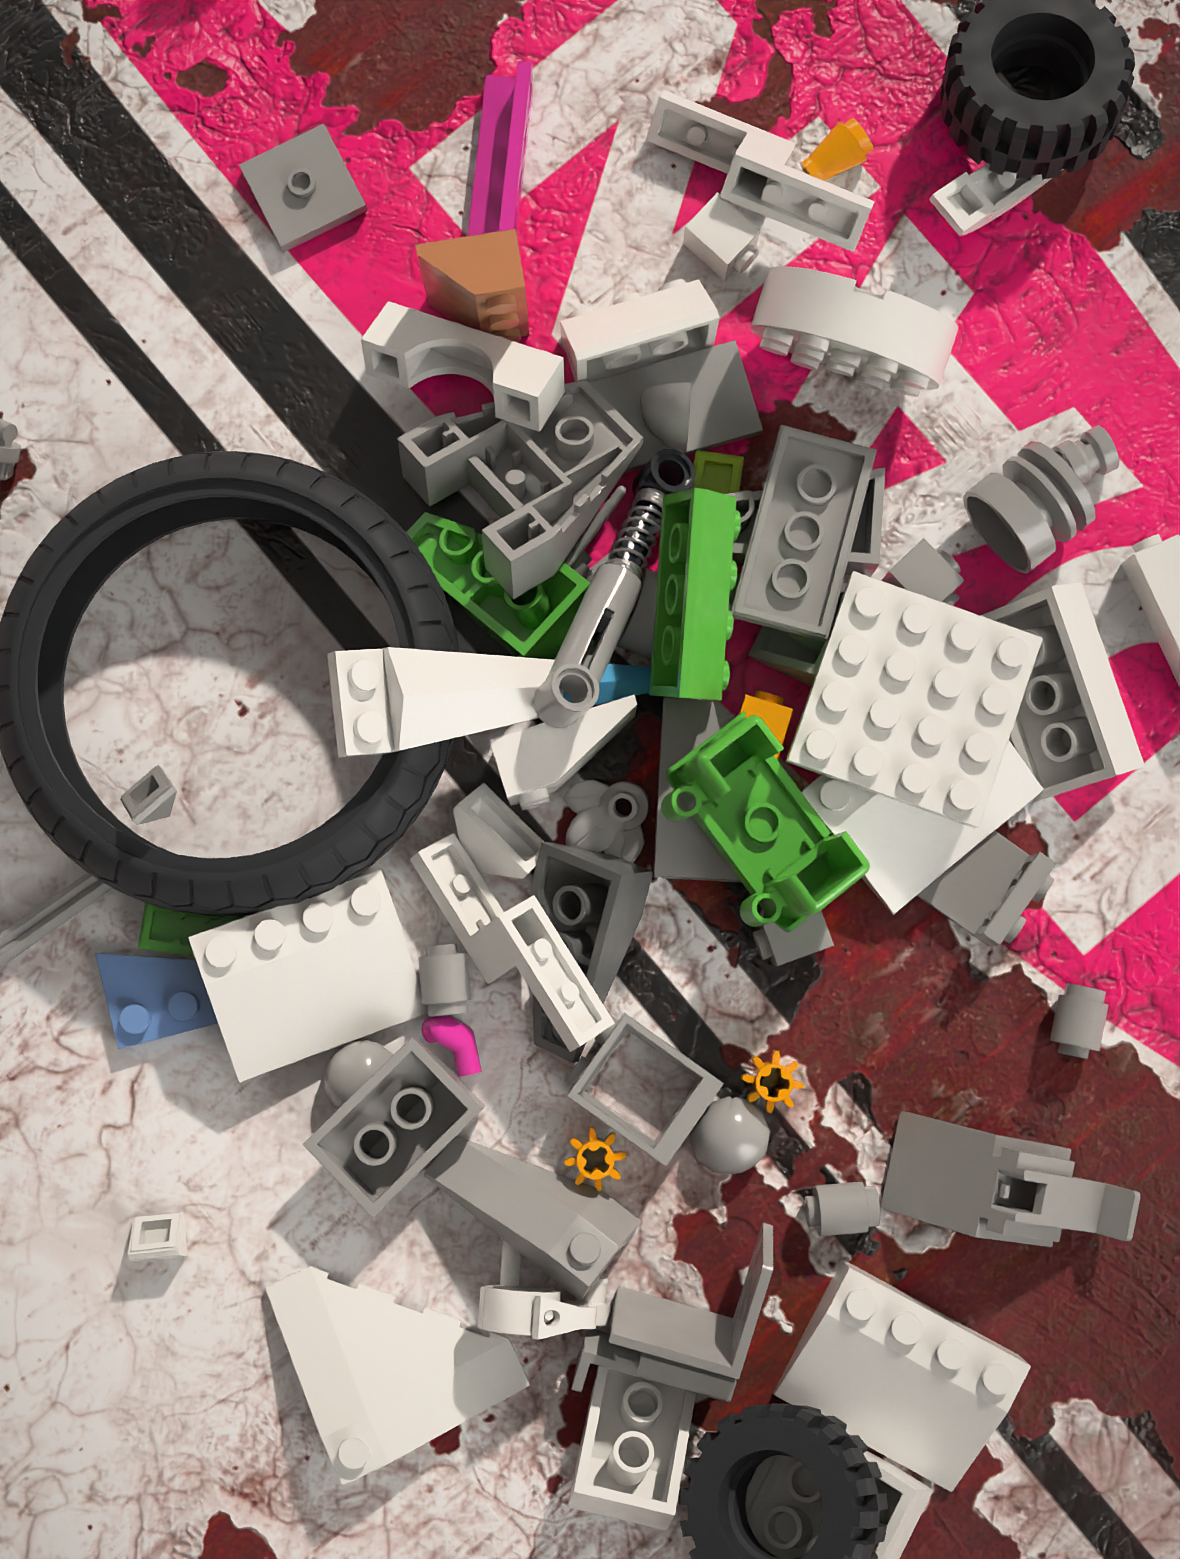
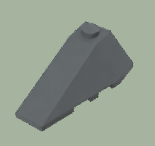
[530,842,654,1063]

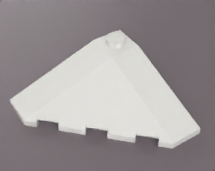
[265,1266,530,1486]

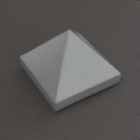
[120,765,177,825]

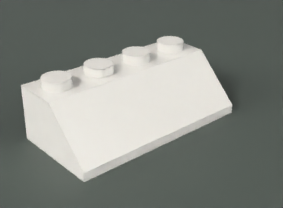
[981,582,1145,802]

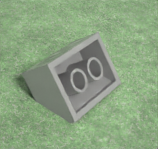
[302,1036,486,1218]

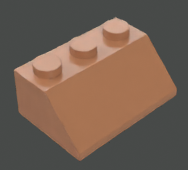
[415,229,530,342]

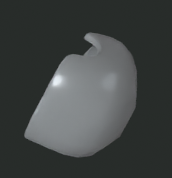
[324,1040,393,1110]
[690,1097,770,1174]

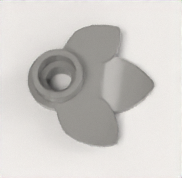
[563,780,649,863]

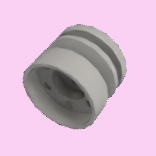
[963,441,1096,574]

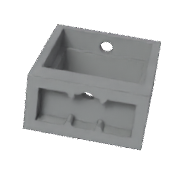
[565,1012,724,1166]

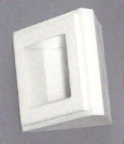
[128,1212,188,1262]

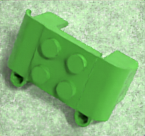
[661,711,870,932]

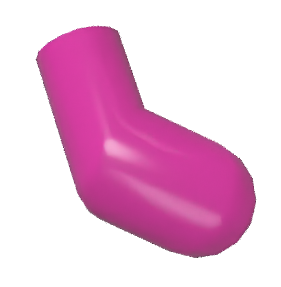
[421,1015,482,1077]

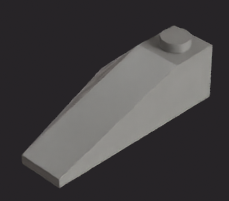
[424,1136,641,1301]

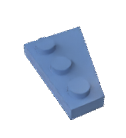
[95,953,218,1049]

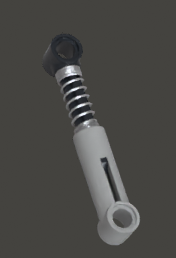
[533,449,696,728]

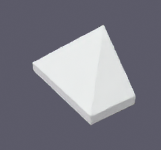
[453,783,544,879]

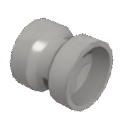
[1052,425,1119,485]

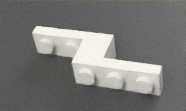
[646,90,874,252]
[410,833,614,1052]

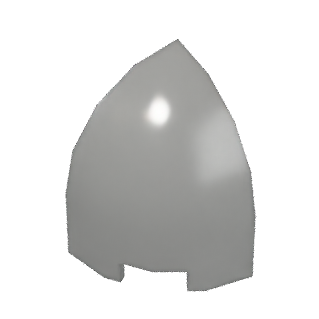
[640,382,691,452]

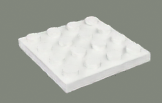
[786,571,1043,828]

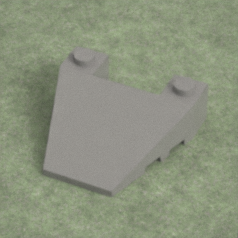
[397,379,643,599]

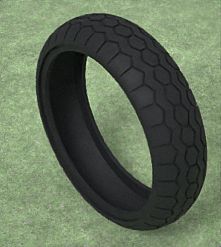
[0,451,460,916]

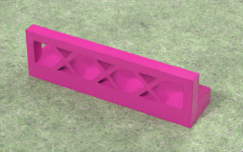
[468,61,534,236]

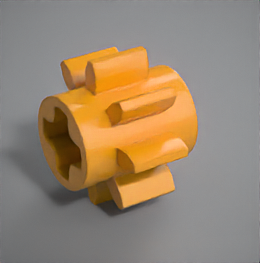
[741,1050,804,1113]
[564,1126,626,1191]

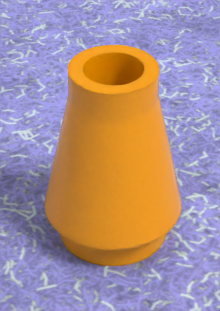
[800,118,874,181]

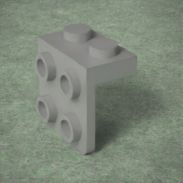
[917,831,1057,947]

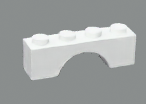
[361,301,565,432]

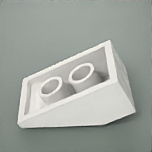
[489,695,637,810]
[568,1366,696,1530]

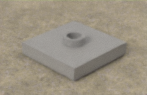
[239,123,368,253]

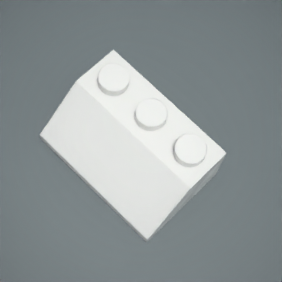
[560,279,719,382]

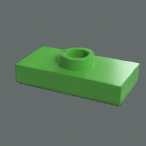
[138,903,245,956]

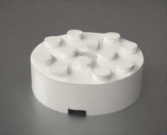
[750,266,958,397]

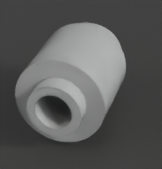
[418,944,471,1016]
[1050,983,1109,1059]
[805,1182,880,1236]

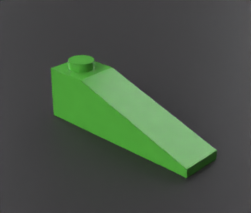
[406,512,590,660]

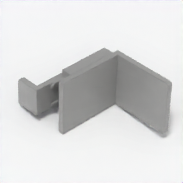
[881,1111,1140,1247]
[571,1223,773,1402]

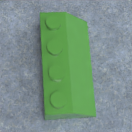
[649,488,741,700]

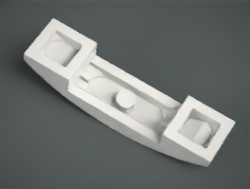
[929,163,1063,236]

